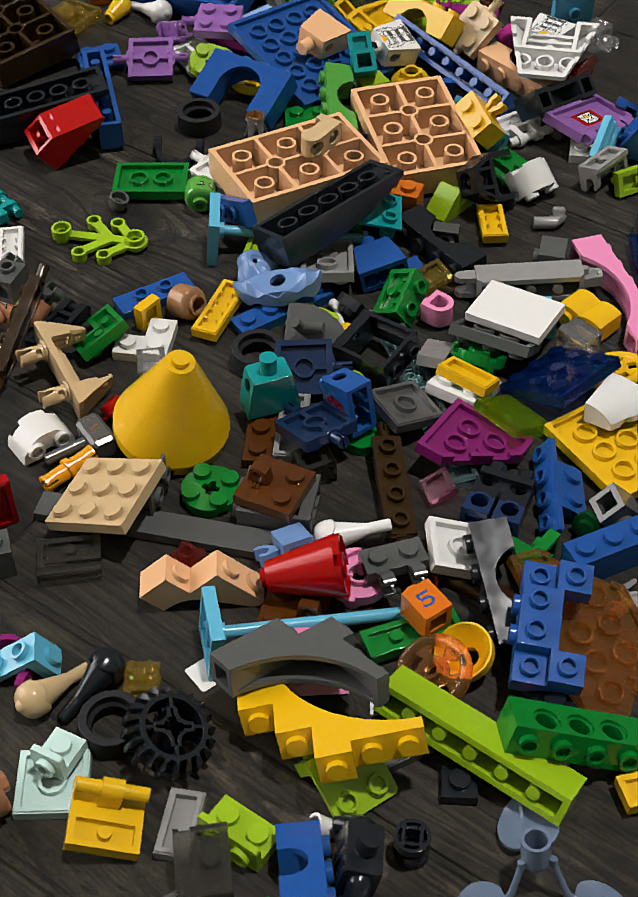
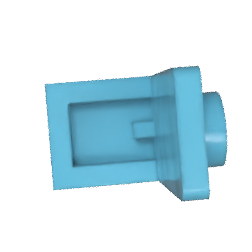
[0,632,62,682]

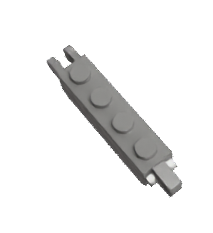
[454,259,604,301]

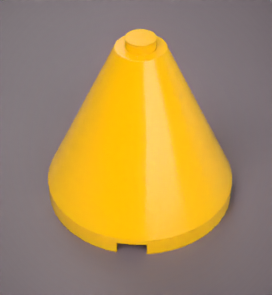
[112,350,230,475]

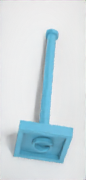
[207,192,368,266]
[199,585,404,681]

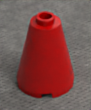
[259,533,351,599]

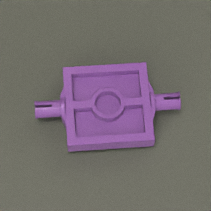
[181,3,244,40]
[113,37,189,81]

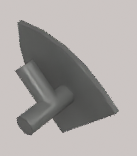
[284,303,345,343]

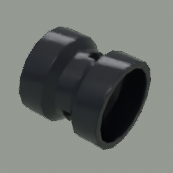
[393,818,431,871]

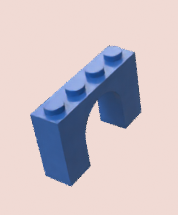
[189,48,298,131]

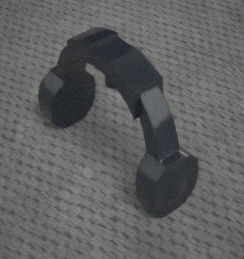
[153,136,205,165]

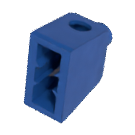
[353,236,409,294]

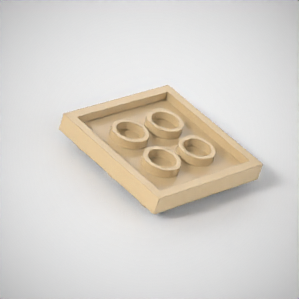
[44,457,167,535]

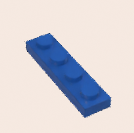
[230,283,334,335]

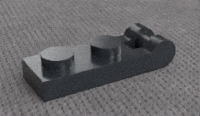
[24,298,91,348]

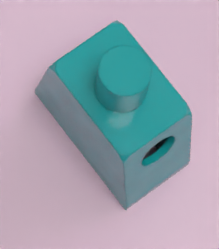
[239,351,301,420]

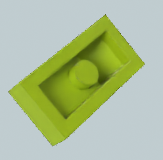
[426,181,474,223]

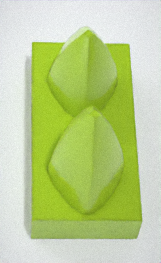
[610,165,638,198]

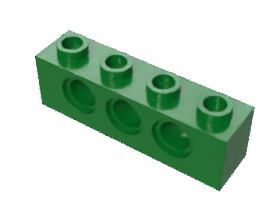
[496,696,638,773]

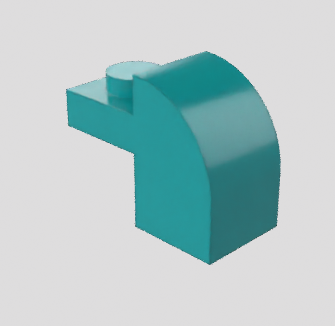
[347,30,377,78]

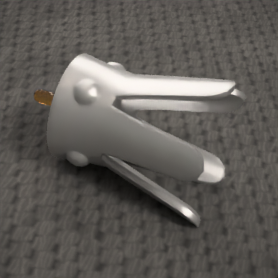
[244,109,267,138]

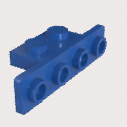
[532,437,586,538]

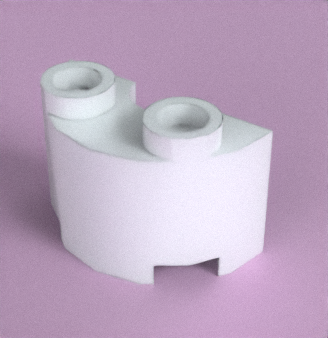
[503,157,559,203]
[8,410,76,466]

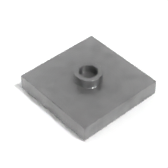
[372,380,443,434]

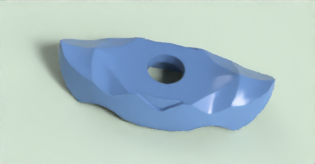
[232,267,322,307]

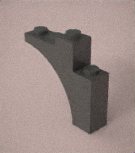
[209,617,390,707]

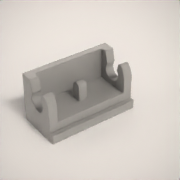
[578,145,628,192]

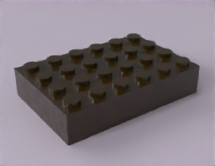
[0,0,81,89]

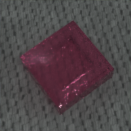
[419,466,460,508]

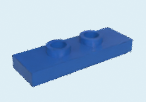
[220,194,257,227]
[112,272,195,321]

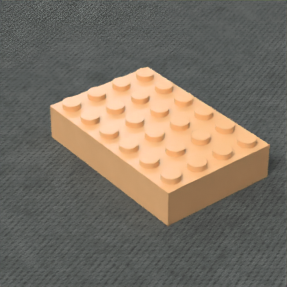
[350,75,483,195]
[209,112,388,227]

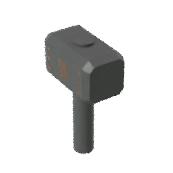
[43,413,117,466]

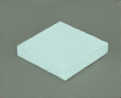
[12,748,93,821]

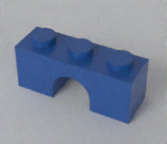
[275,820,336,897]

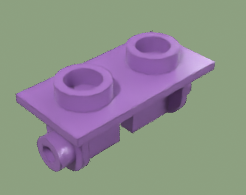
[156,20,194,44]

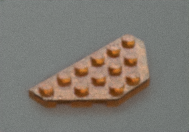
[507,548,638,717]

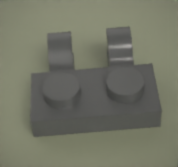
[358,536,429,598]

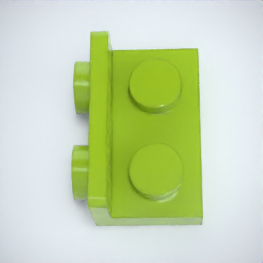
[197,794,277,873]

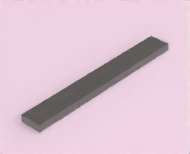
[33,491,273,559]

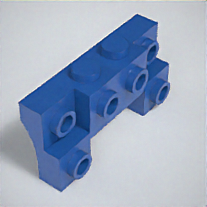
[507,560,594,696]

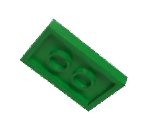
[112,162,190,201]

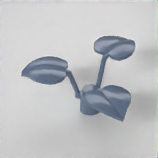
[458,798,623,897]

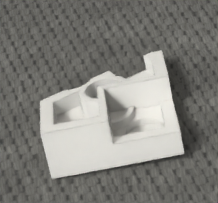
[583,372,638,431]

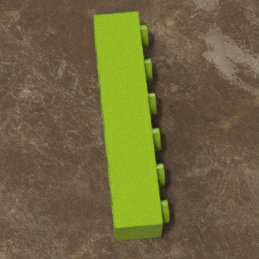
[373,664,587,827]

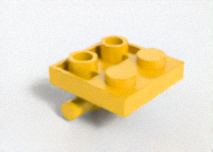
[63,776,151,861]

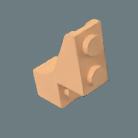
[139,550,264,611]

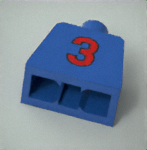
[318,368,377,438]

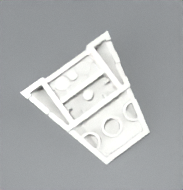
[510,16,600,81]

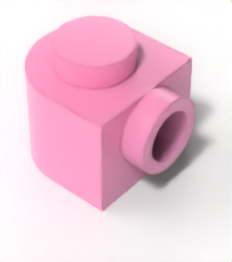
[420,290,454,328]

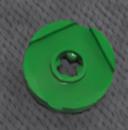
[450,340,507,374]
[180,463,240,519]

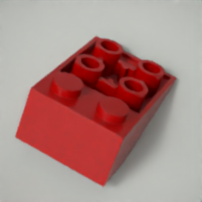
[24,93,105,170]

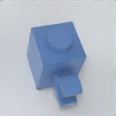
[253,522,313,568]

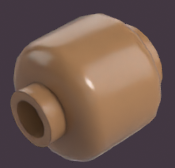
[166,283,207,321]

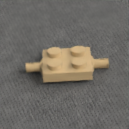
[452,0,504,60]

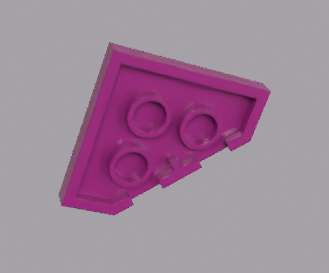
[414,398,534,465]

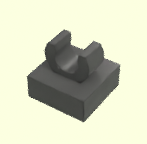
[433,221,461,243]

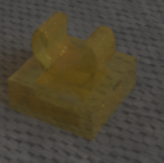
[123,660,162,697]

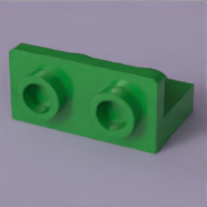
[373,268,429,327]

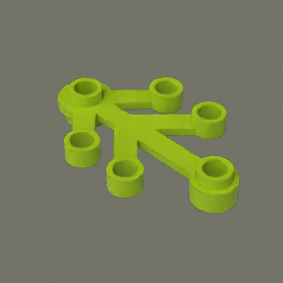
[51,215,148,266]

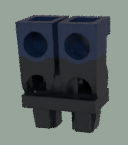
[460,460,536,539]

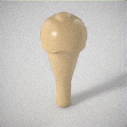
[14,662,88,719]

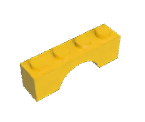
[382,0,465,48]

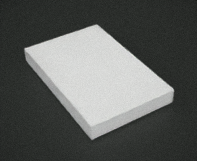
[465,280,565,345]

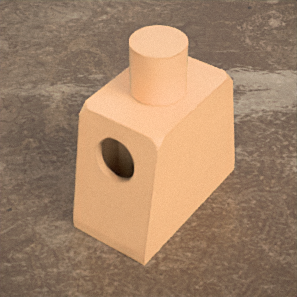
[296,9,351,59]

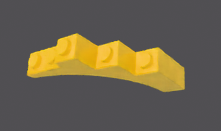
[237,684,429,785]

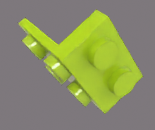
[294,754,398,818]

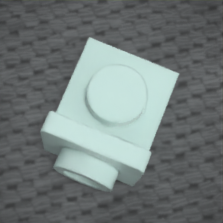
[30,727,88,781]

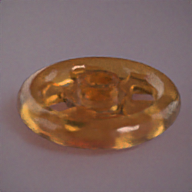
[395,633,473,700]

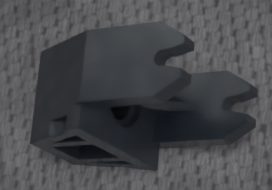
[456,148,519,205]

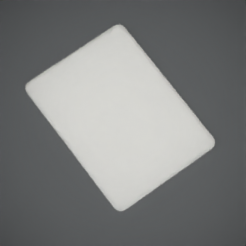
[185,658,216,692]

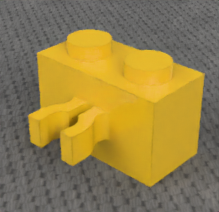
[454,90,508,150]

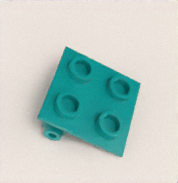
[358,194,402,239]

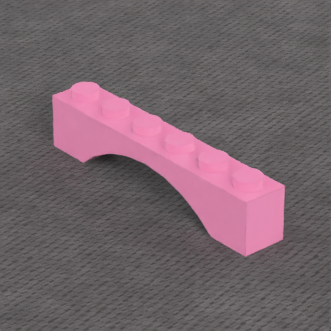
[569,234,638,354]

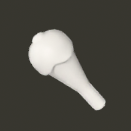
[131,0,173,23]
[312,519,392,547]

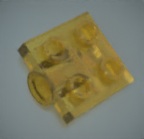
[52,0,103,35]

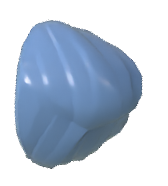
[237,250,283,286]

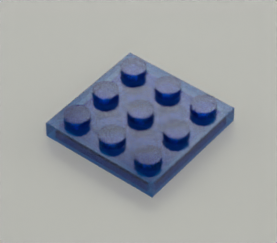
[499,346,621,408]

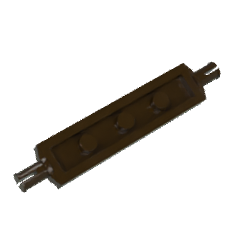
[0,263,50,392]
[370,421,418,543]

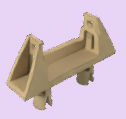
[15,321,113,419]

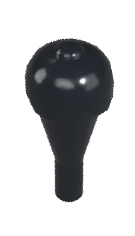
[57,647,126,724]

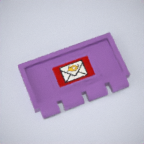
[542,94,634,145]

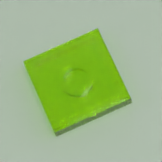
[473,394,548,439]

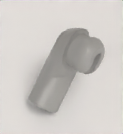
[533,206,567,229]

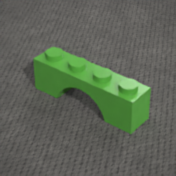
[318,62,358,130]

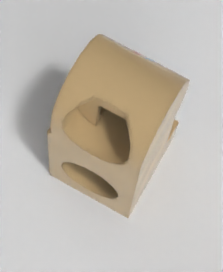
[301,113,342,158]

